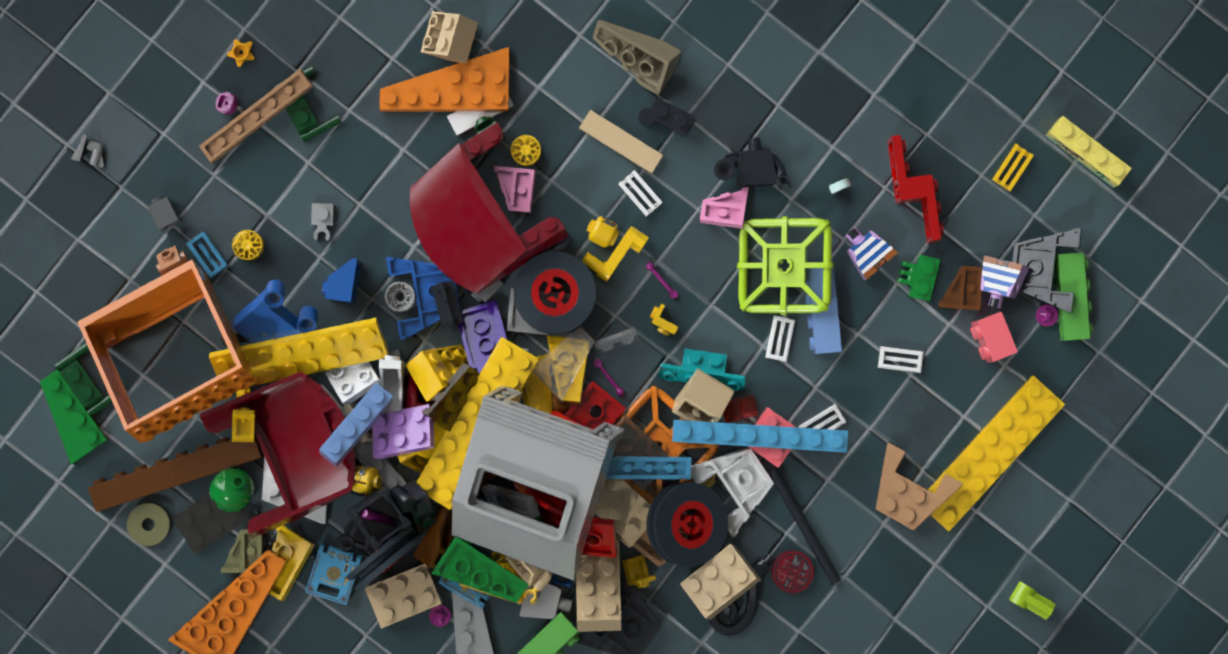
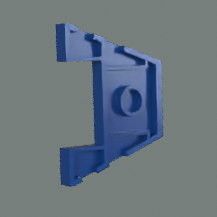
[386,257,461,340]

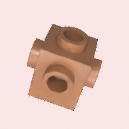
[156,246,189,276]

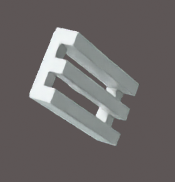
[618,170,663,217]
[765,315,795,362]
[877,346,923,373]
[798,404,846,430]

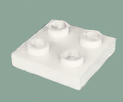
[325,362,380,405]

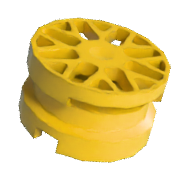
[511,135,541,167]
[232,230,265,261]

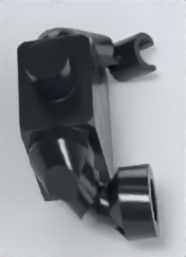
[714,138,791,190]

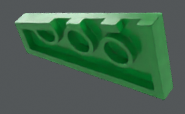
[40,369,108,465]
[431,536,529,603]

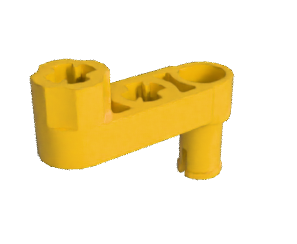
[582,226,649,282]

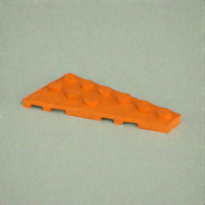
[380,47,510,112]
[168,550,288,654]

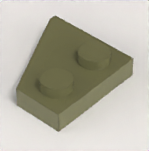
[221,529,264,573]

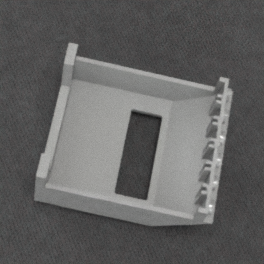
[452,385,625,581]

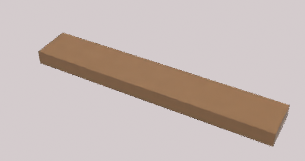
[199,69,314,164]

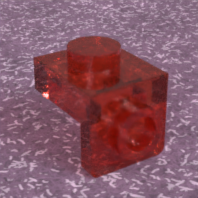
[723,395,758,423]

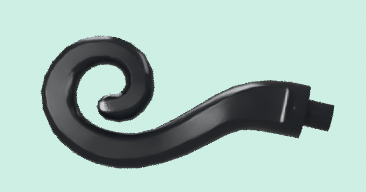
[709,553,774,636]

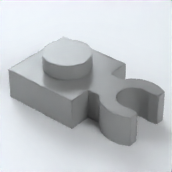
[311,203,334,241]

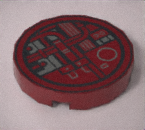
[771,550,814,593]

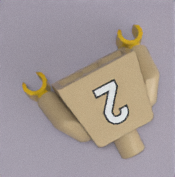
[491,551,553,604]

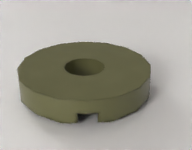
[127,503,171,546]

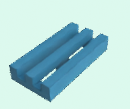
[186,231,229,279]

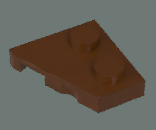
[938,266,983,311]

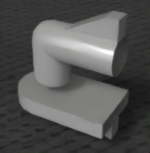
[71,134,104,168]

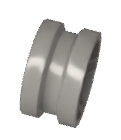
[385,281,416,312]

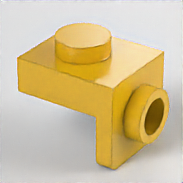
[650,304,678,336]
[232,407,255,442]
[622,554,656,588]

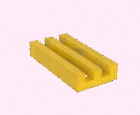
[992,144,1034,192]

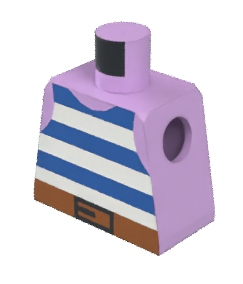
[846,227,898,280]
[981,255,1029,309]

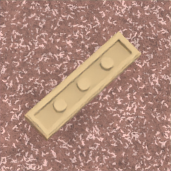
[579,110,663,174]

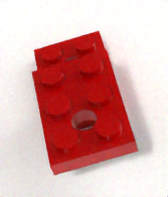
[887,135,944,243]
[565,381,626,430]
[537,501,618,558]

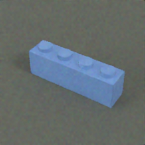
[805,269,842,354]
[319,383,393,468]

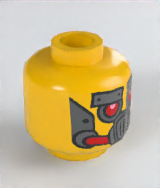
[586,216,620,248]

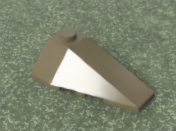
[593,20,682,96]

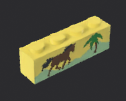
[1045,116,1132,188]

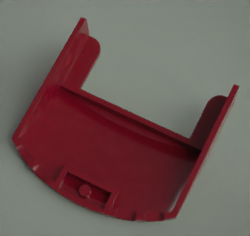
[410,122,569,294]
[199,371,355,539]

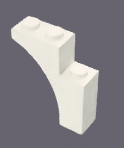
[379,355,405,414]

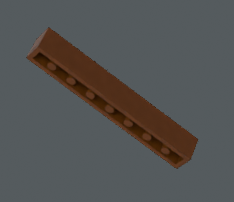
[88,433,264,512]

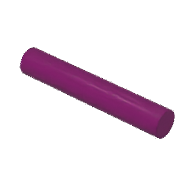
[360,509,396,526]

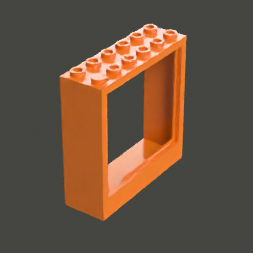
[77,260,257,443]

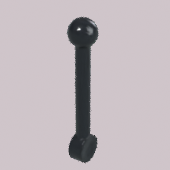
[250,507,274,548]
[290,521,317,560]

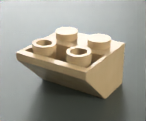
[421,11,478,63]
[672,369,734,422]

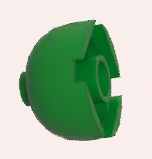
[209,468,255,512]

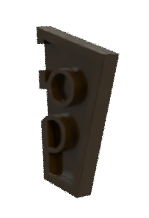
[422,363,480,432]

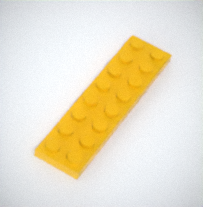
[209,317,389,386]
[416,337,540,510]
[928,375,1065,532]

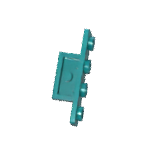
[658,348,746,391]

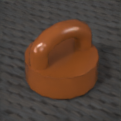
[551,391,571,414]

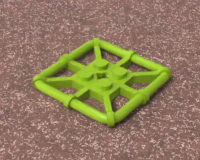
[737,216,834,315]

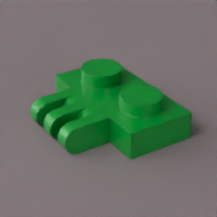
[897,255,940,302]

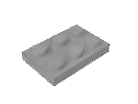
[506,288,572,338]

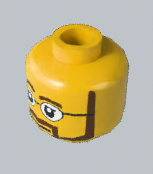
[352,465,382,495]

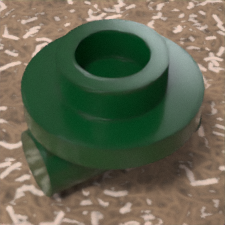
[474,116,496,134]

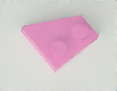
[494,166,536,213]
[700,187,749,229]

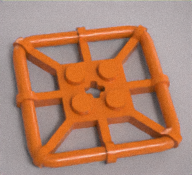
[614,386,720,505]

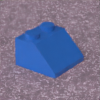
[322,258,361,304]

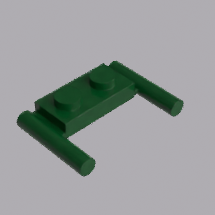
[274,66,342,142]
[55,343,127,417]

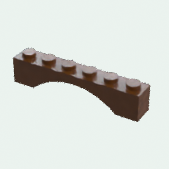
[413,471,496,569]

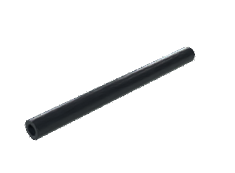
[767,467,841,585]

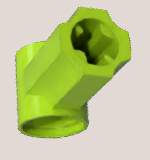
[1009,581,1056,620]

